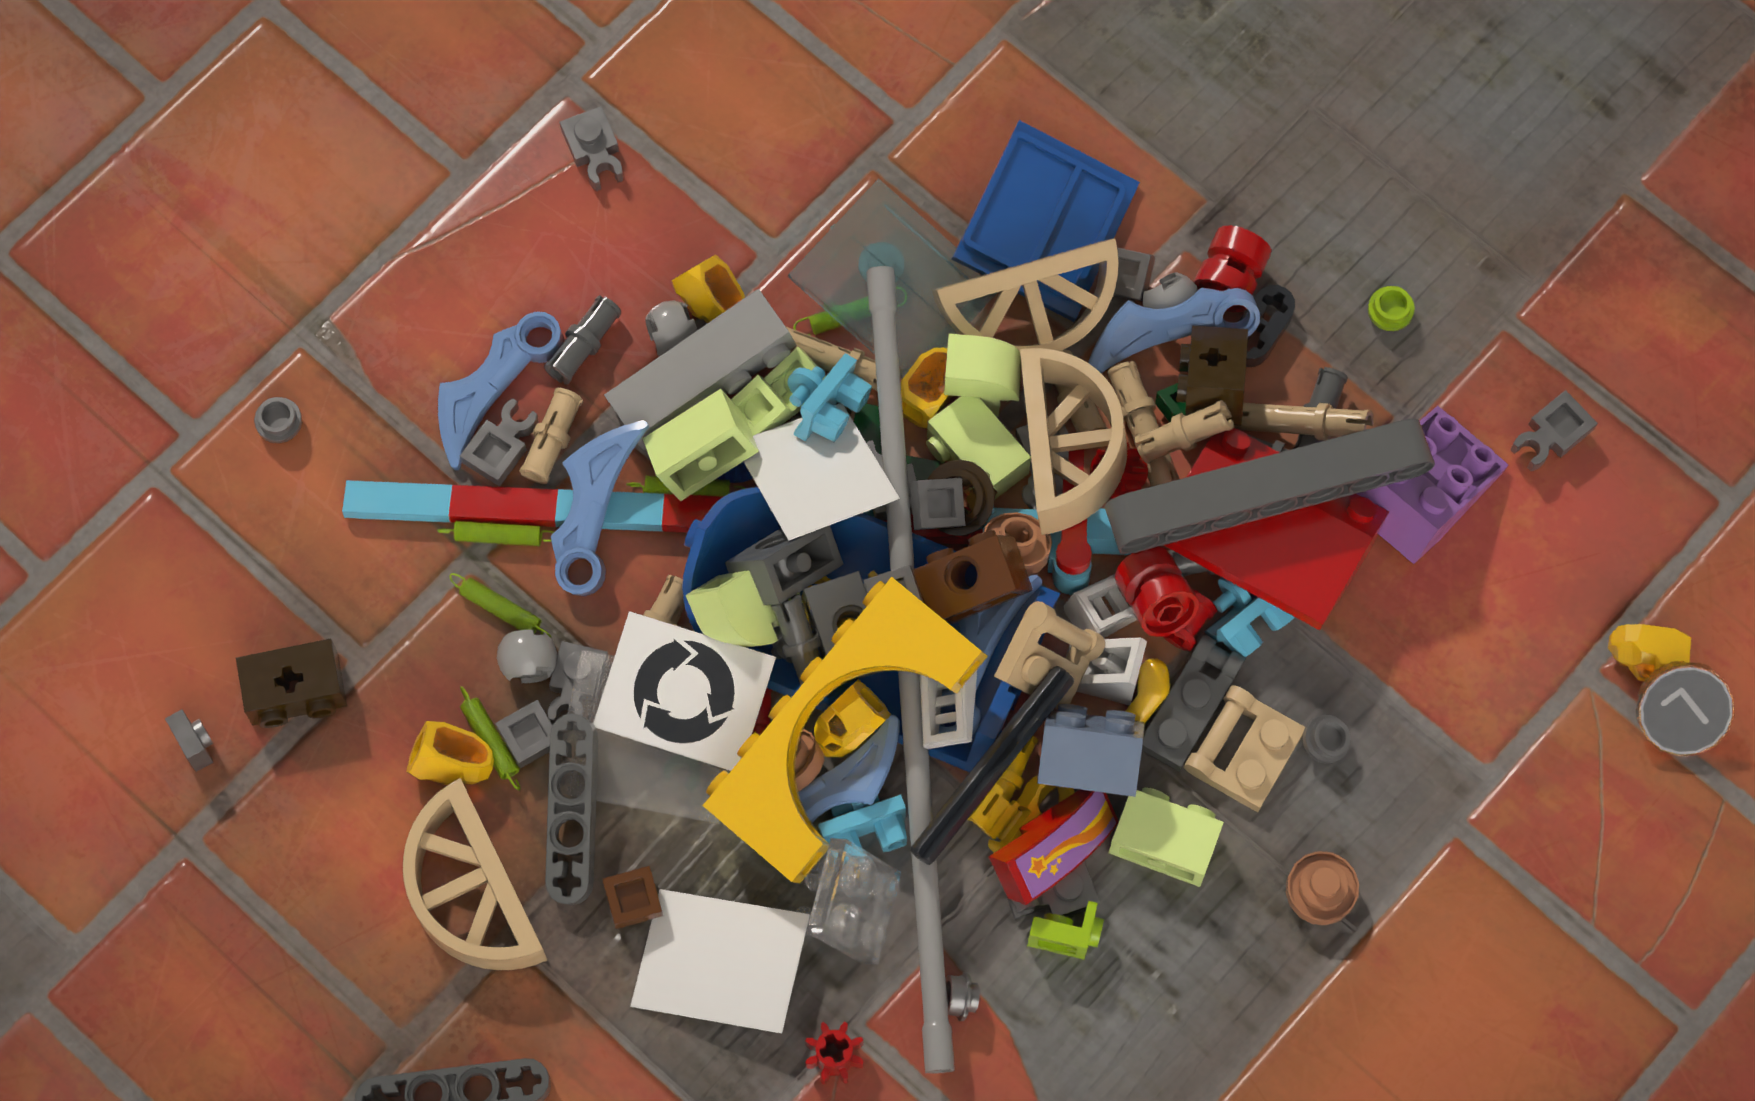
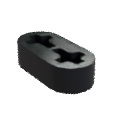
[1239,285,1295,367]

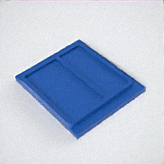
[951,120,1140,322]

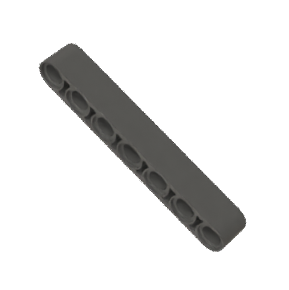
[1104,419,1435,554]

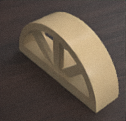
[931,239,1119,351]
[1020,348,1127,535]
[403,778,547,970]

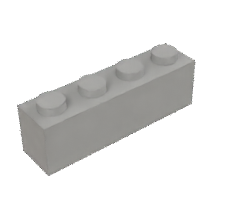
[604,288,797,451]

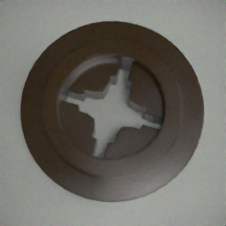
[927,460,998,536]

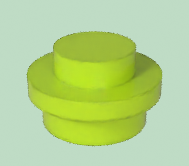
[1368,286,1415,331]

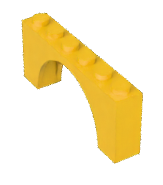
[702,577,988,883]

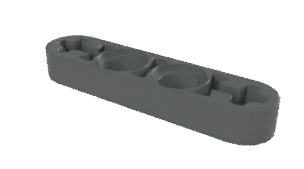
[545,713,598,905]
[355,1058,551,1101]

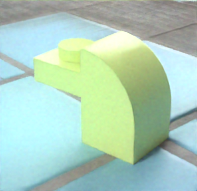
[944,334,1022,417]
[686,570,803,648]

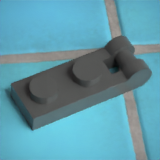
[1142,634,1246,772]

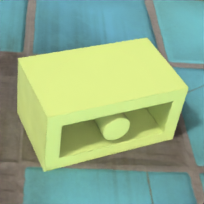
[642,389,759,501]
[926,396,1031,499]
[1109,788,1224,887]

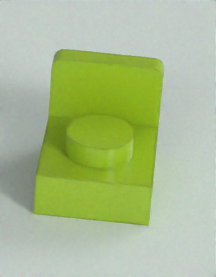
[1027,901,1104,960]

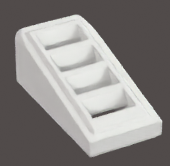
[1064,574,1137,638]
[920,670,977,749]

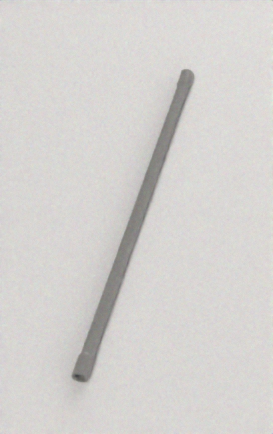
[866,266,955,1074]

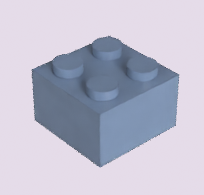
[1037,704,1144,797]

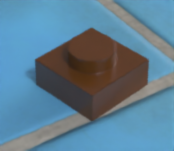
[602,865,663,929]

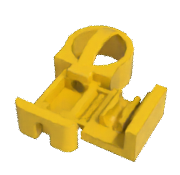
[967,776,1074,853]

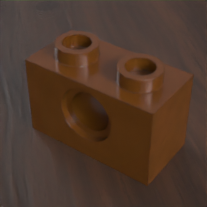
[913,530,1033,625]

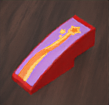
[988,789,1119,905]

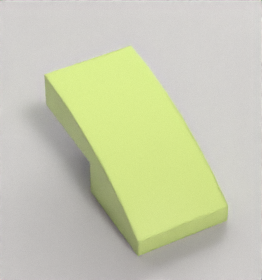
[731,347,826,436]

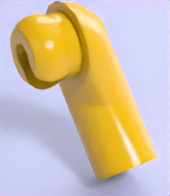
[1125,658,1170,724]

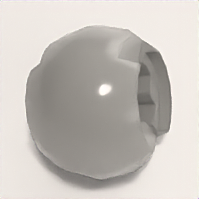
[1142,272,1198,309]
[645,300,697,357]
[497,630,558,683]

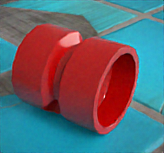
[1193,225,1272,312]
[1115,546,1199,637]

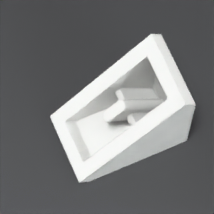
[1067,637,1147,705]

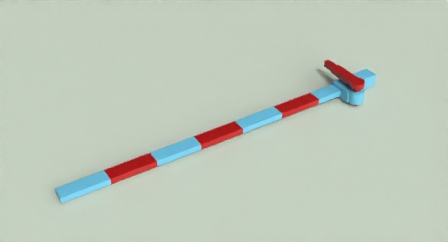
[342,449,1131,595]

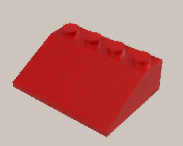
[1164,428,1389,631]

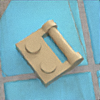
[994,601,1105,710]
[1184,685,1305,812]

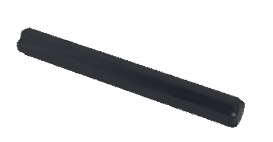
[910,666,1074,865]

